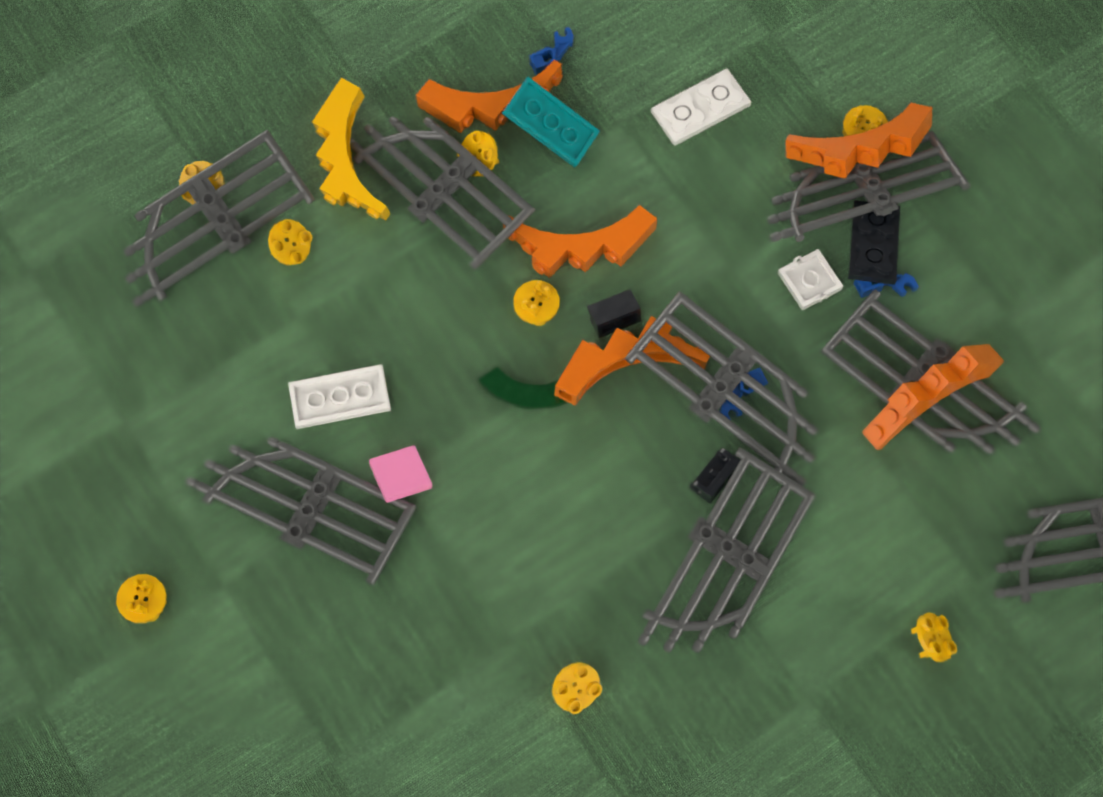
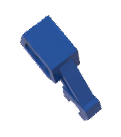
[529,27,574,75]
[853,273,919,298]
[719,367,768,420]

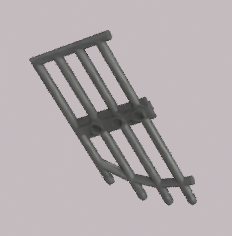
[350,116,536,270]
[123,129,315,307]
[767,130,971,242]
[820,289,1041,455]
[625,291,818,486]
[185,437,417,586]
[638,447,816,653]
[994,498,1103,603]

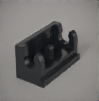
[587,289,642,338]
[689,448,741,504]

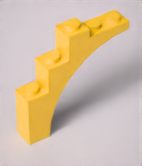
[312,77,391,221]

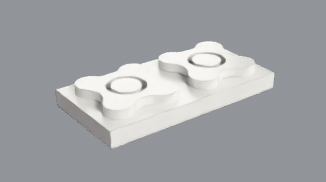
[651,69,751,146]
[288,364,391,429]

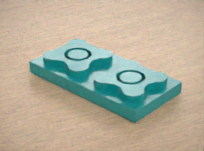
[502,76,600,168]

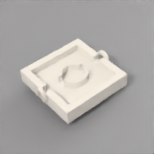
[778,249,843,311]

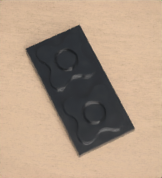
[848,200,900,285]

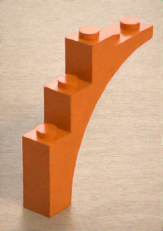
[416,60,563,133]
[786,103,933,179]
[503,205,657,278]
[554,316,710,406]
[862,344,1004,450]

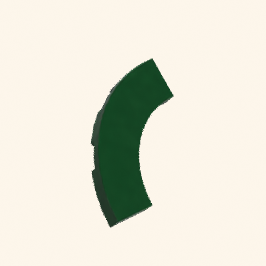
[478,366,568,410]

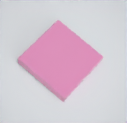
[369,445,432,503]

